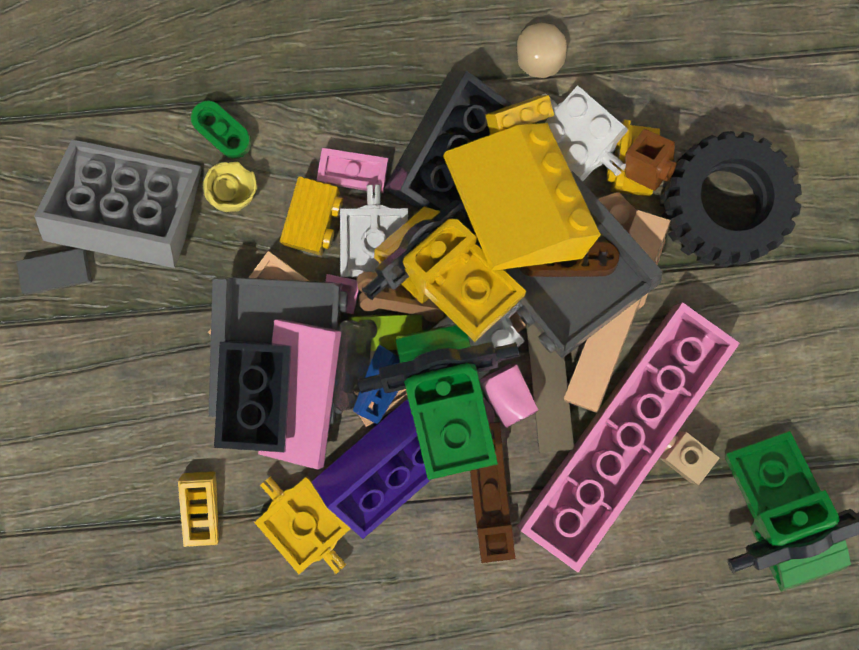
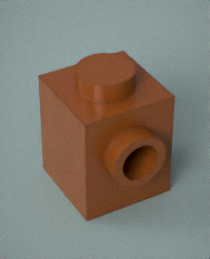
[626,128,676,191]

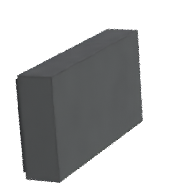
[16,249,92,295]

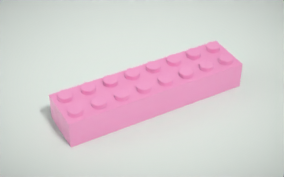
[517,302,740,572]

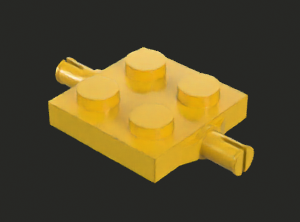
[254,476,351,574]

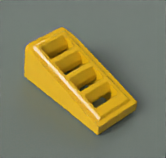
[178,471,219,547]

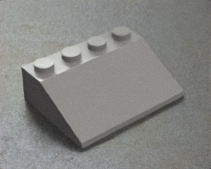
[34,140,201,268]

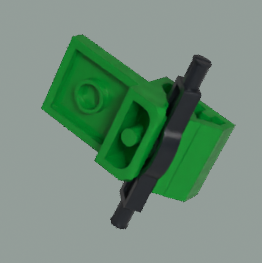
[358,323,520,480]
[725,431,859,592]

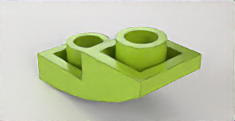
[349,314,422,351]

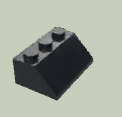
[214,340,292,453]

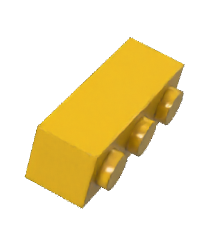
[485,95,554,135]

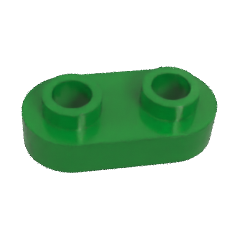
[191,101,251,159]

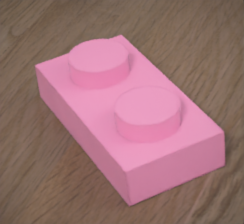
[316,148,389,193]

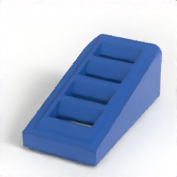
[353,345,400,424]

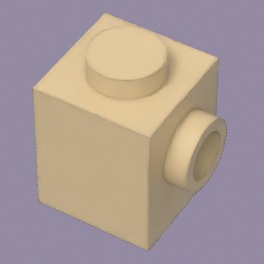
[660,431,720,485]

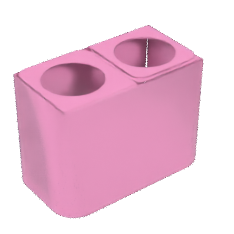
[479,363,538,427]

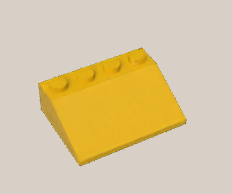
[443,123,601,271]

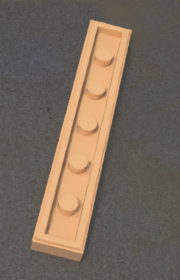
[564,210,671,413]

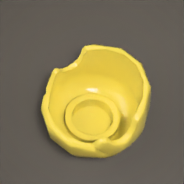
[203,162,257,212]

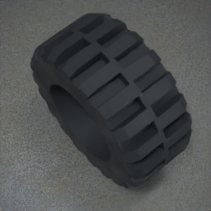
[660,131,802,267]

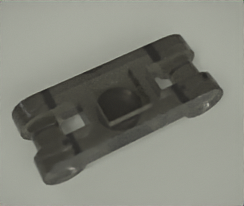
[334,319,377,411]

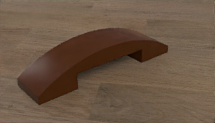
[470,422,516,563]

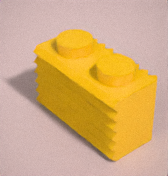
[280,177,343,256]

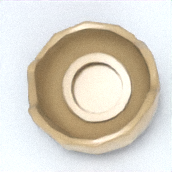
[517,22,567,78]

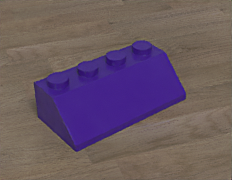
[311,399,430,539]

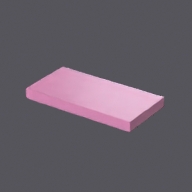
[258,319,341,469]

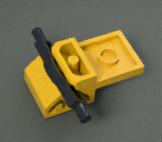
[362,200,526,342]

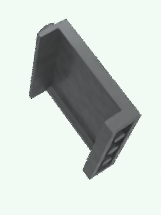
[476,171,663,358]
[208,276,348,424]

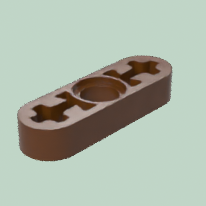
[519,242,619,277]

